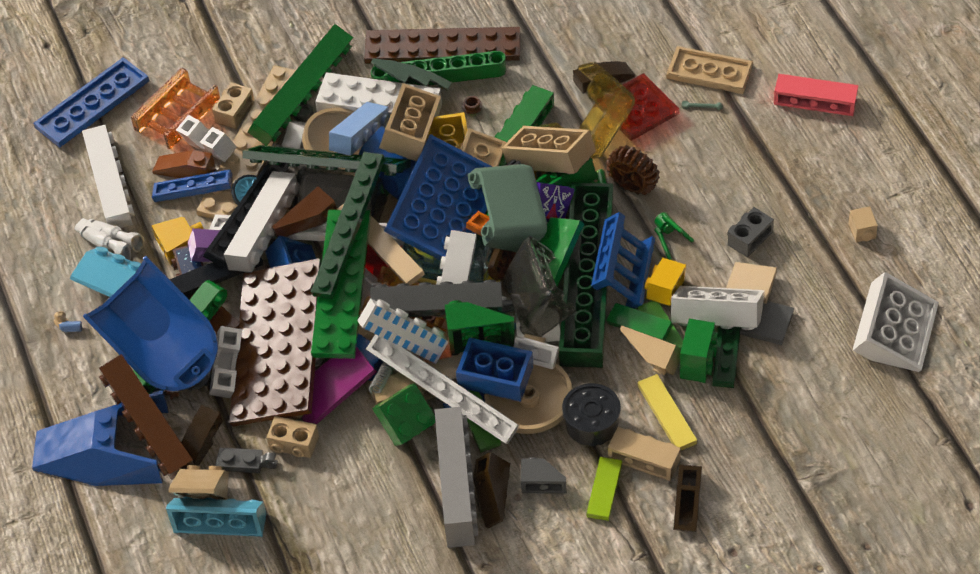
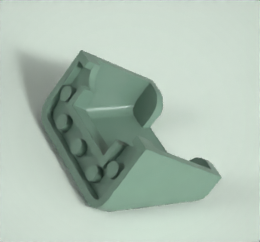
[467,164,547,254]

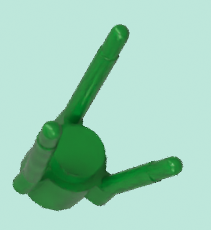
[654,212,694,260]

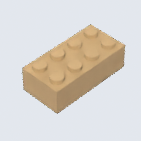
[379,83,441,161]
[502,126,596,174]

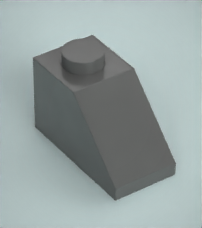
[521,457,567,494]

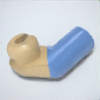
[54,311,82,332]

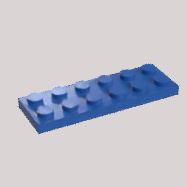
[33,57,150,148]

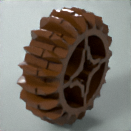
[606,145,660,195]

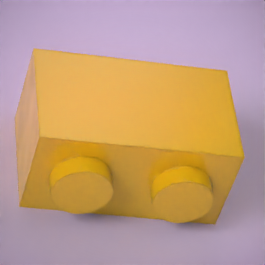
[644,258,686,306]

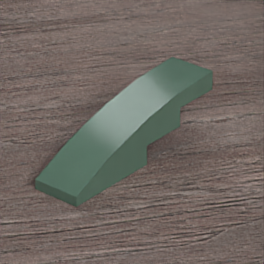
[371,59,452,92]

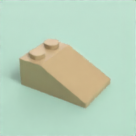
[169,465,229,499]

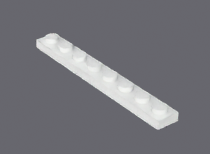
[366,334,520,444]

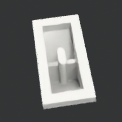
[282,122,306,149]

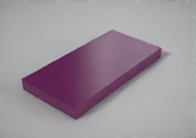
[301,347,377,424]

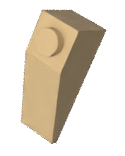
[620,326,681,376]

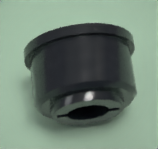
[562,383,621,446]

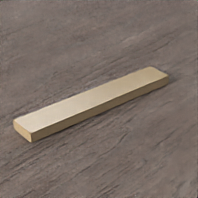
[337,204,425,285]

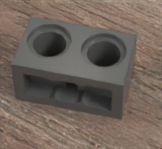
[727,207,774,258]

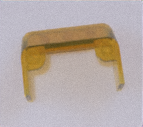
[540,62,635,159]

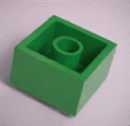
[680,318,718,383]
[372,383,436,446]

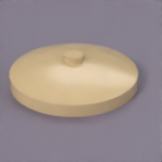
[302,108,360,175]
[484,363,572,434]

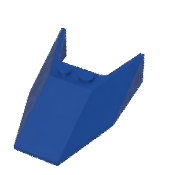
[32,390,169,486]

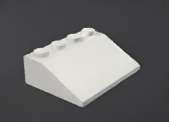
[853,272,939,372]

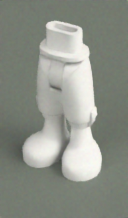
[74,218,145,260]

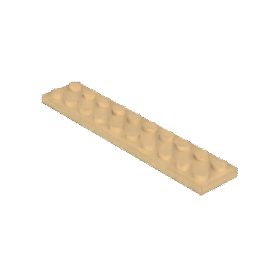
[196,65,296,219]

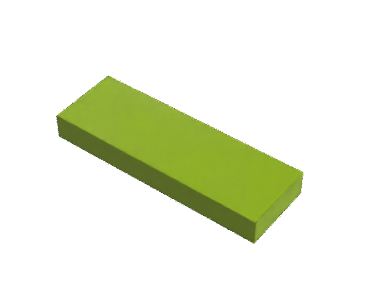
[586,457,622,521]

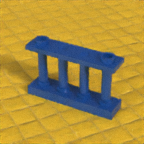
[591,212,655,309]

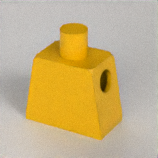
[152,217,204,265]

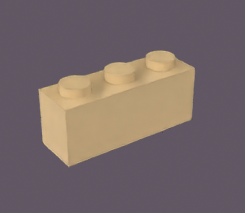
[608,427,681,481]

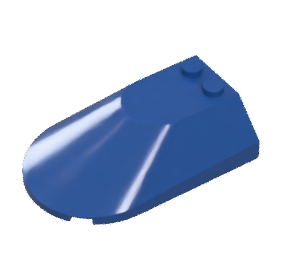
[83,255,218,391]

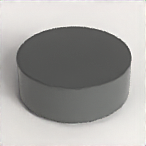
[294,103,314,122]

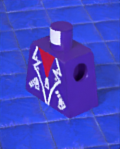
[536,182,575,223]

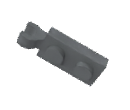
[215,448,278,473]

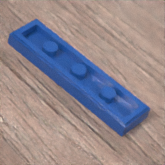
[152,169,233,203]

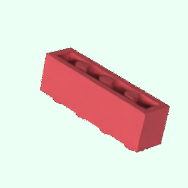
[774,74,858,116]

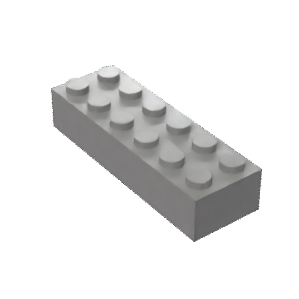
[435,407,479,548]

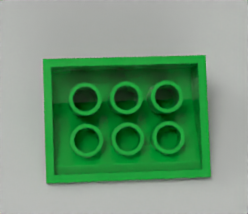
[445,300,515,355]

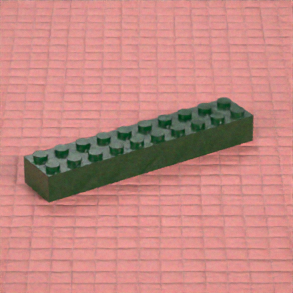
[559,183,614,368]

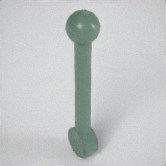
[681,101,723,110]

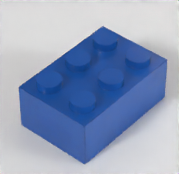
[456,338,534,402]

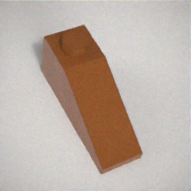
[152,150,216,178]

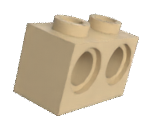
[212,82,254,129]
[266,416,319,458]

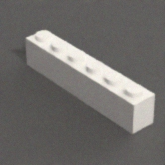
[82,125,135,228]
[224,171,300,273]

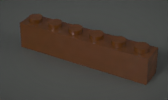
[99,354,194,480]

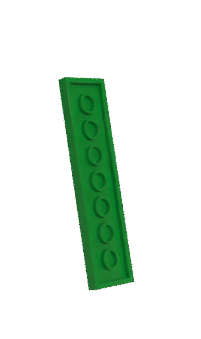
[311,210,371,359]

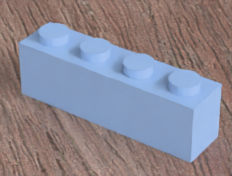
[329,102,390,156]

